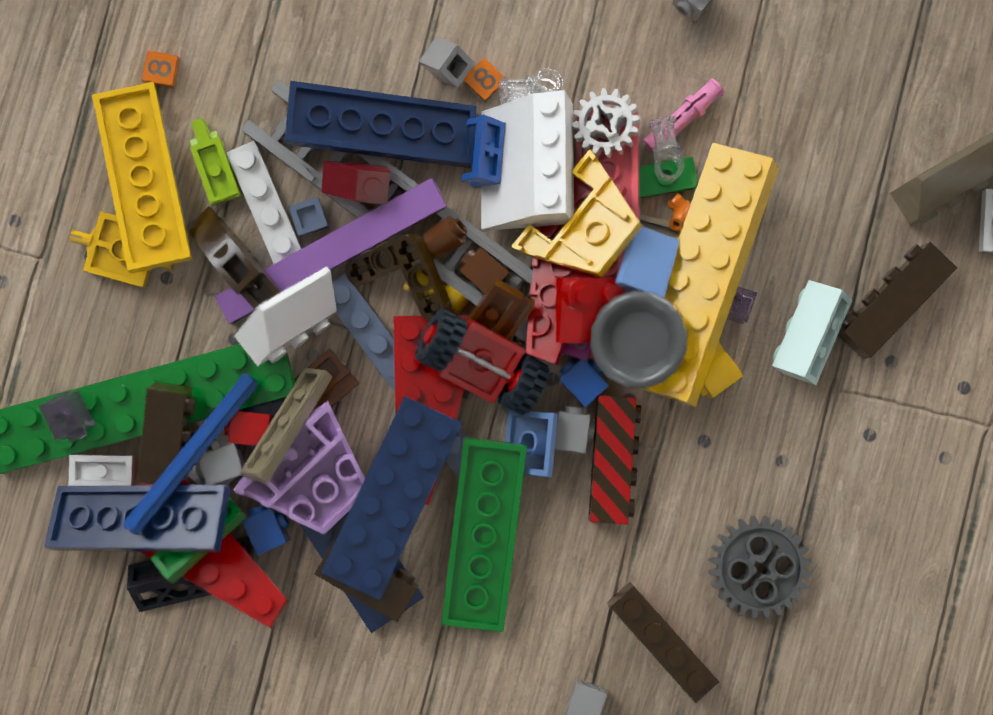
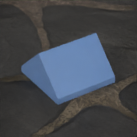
[616,227,680,298]
[505,409,558,477]

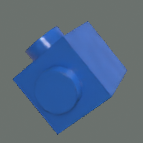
[559,359,609,407]
[242,505,291,556]

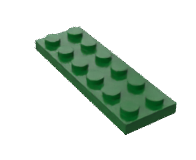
[441,437,527,632]

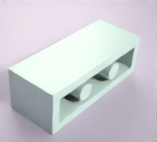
[772,280,853,385]

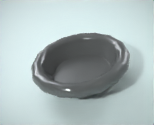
[590,291,688,389]

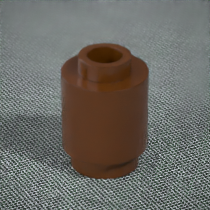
[422,216,467,260]

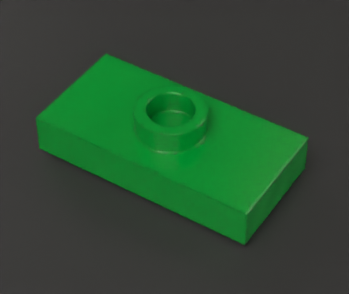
[639,157,698,199]

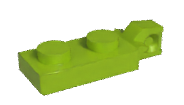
[189,118,242,206]

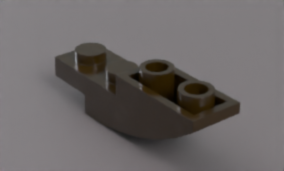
[187,206,283,310]

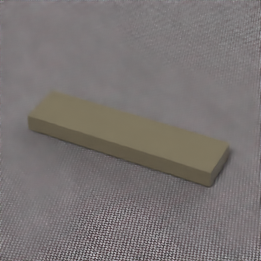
[240,367,332,484]

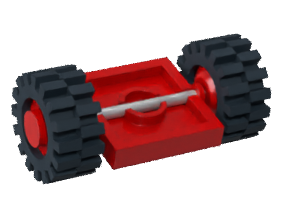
[414,308,550,415]

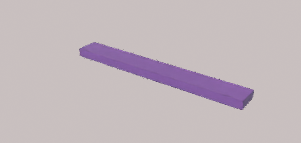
[215,178,448,324]

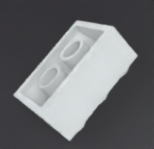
[234,267,337,366]

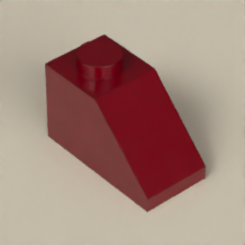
[321,160,390,204]

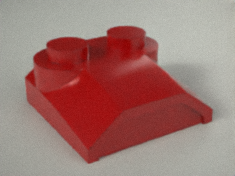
[556,276,625,343]

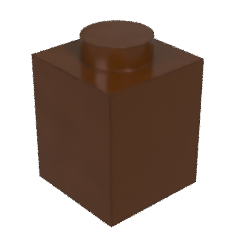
[459,247,509,295]

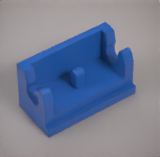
[461,114,506,188]

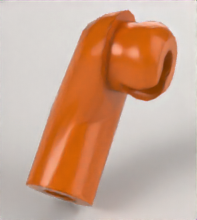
[668,194,691,231]

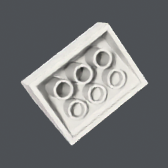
[481,90,574,231]

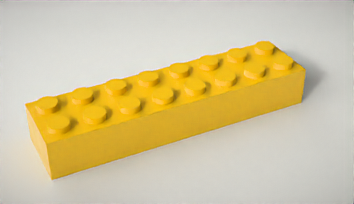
[639,143,779,407]

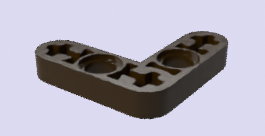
[345,233,451,322]

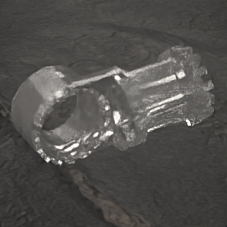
[498,68,563,104]
[648,116,684,182]

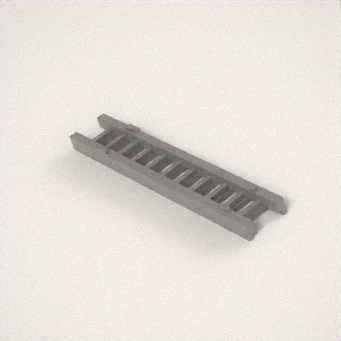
[241,80,533,344]

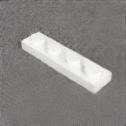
[226,141,302,264]

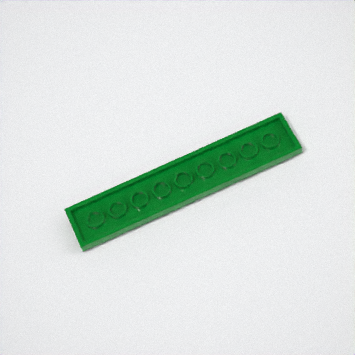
[0,344,295,474]

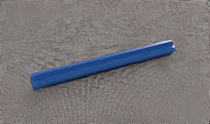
[123,373,258,535]

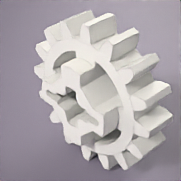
[572,88,641,158]

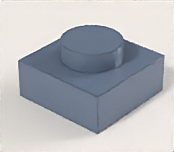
[289,197,329,237]

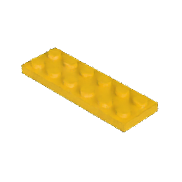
[92,82,192,274]

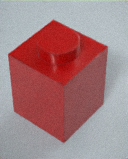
[224,411,275,446]

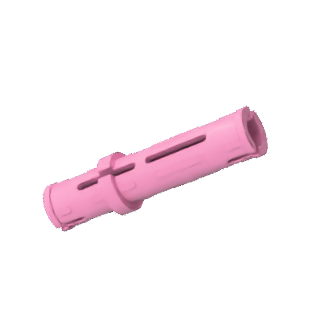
[643,78,725,155]

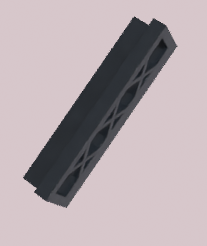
[127,536,255,612]

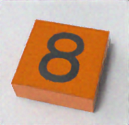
[142,50,180,88]
[463,57,506,102]

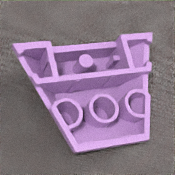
[233,401,365,534]

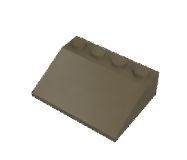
[890,132,993,224]

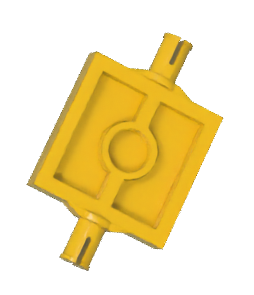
[69,211,174,289]

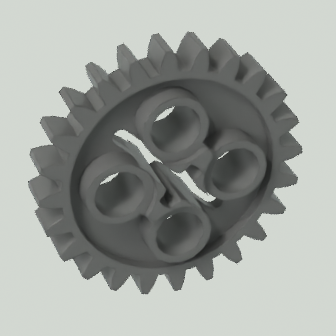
[708,516,812,619]

